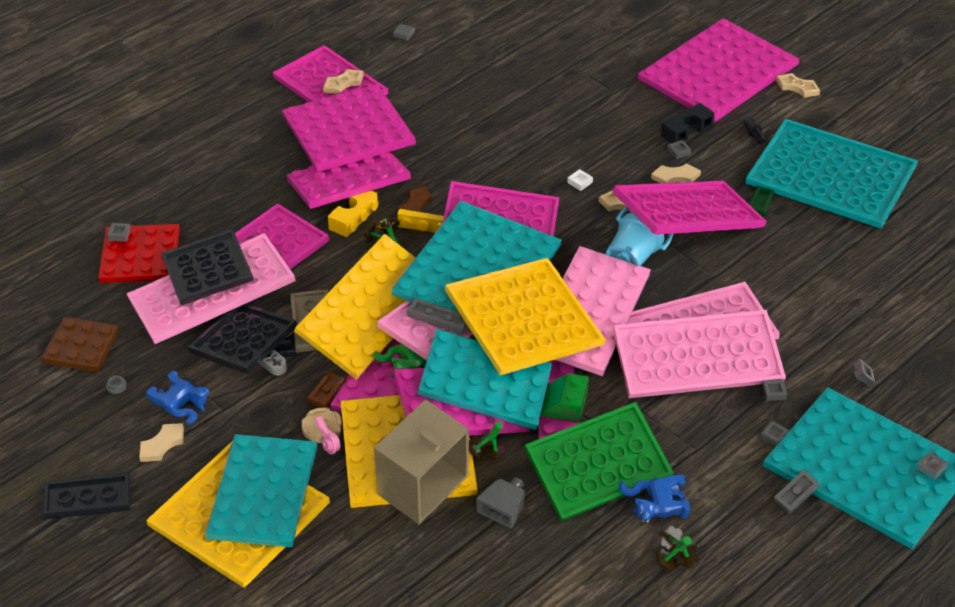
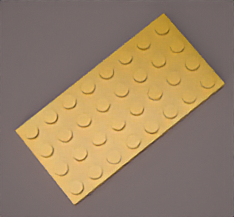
[294,234,416,380]

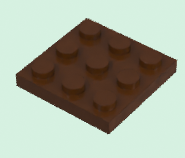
[41,317,119,372]

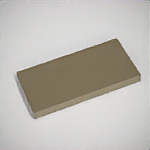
[290,289,328,353]

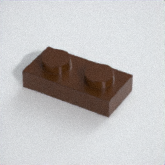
[307,371,346,408]

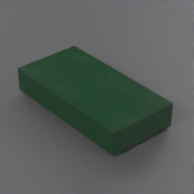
[749,186,775,217]

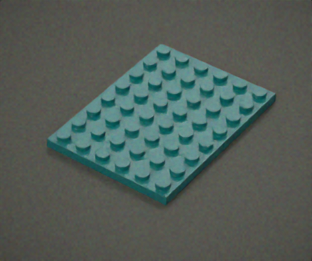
[745,119,918,229]
[391,201,562,312]
[763,387,955,550]

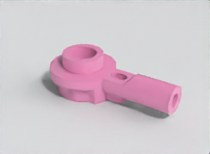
[315,416,340,454]

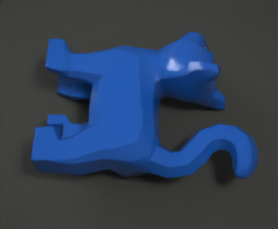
[146,370,210,424]
[619,475,690,523]

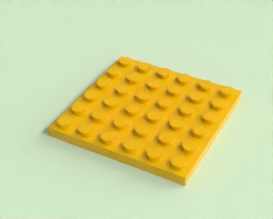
[445,258,606,376]
[341,395,478,508]
[146,441,330,588]

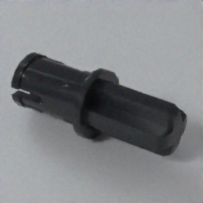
[743,116,766,144]

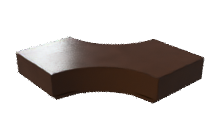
[399,186,432,212]

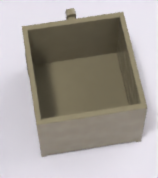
[374,399,469,524]

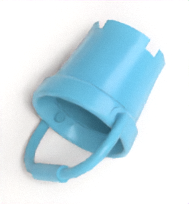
[606,206,673,266]

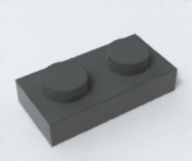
[774,470,820,514]

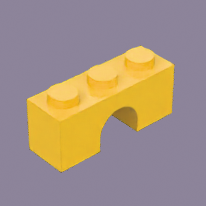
[328,191,378,237]

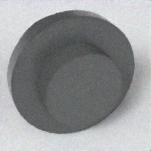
[106,375,127,394]

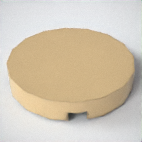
[302,408,343,443]

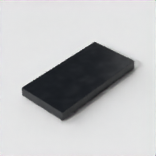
[43,473,131,520]

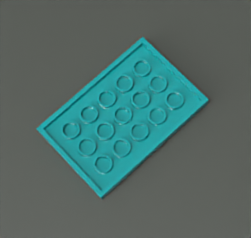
[417,329,552,430]
[205,434,317,547]

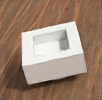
[568,169,593,191]

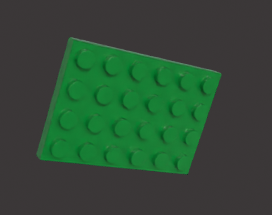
[524,402,674,522]

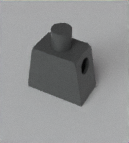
[477,477,525,529]

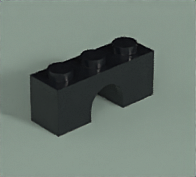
[661,103,714,144]

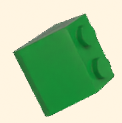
[540,373,589,423]

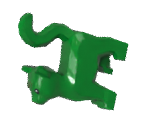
[373,343,427,378]

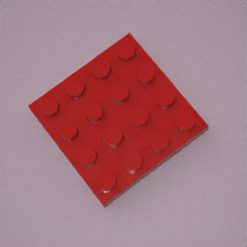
[99,224,180,283]

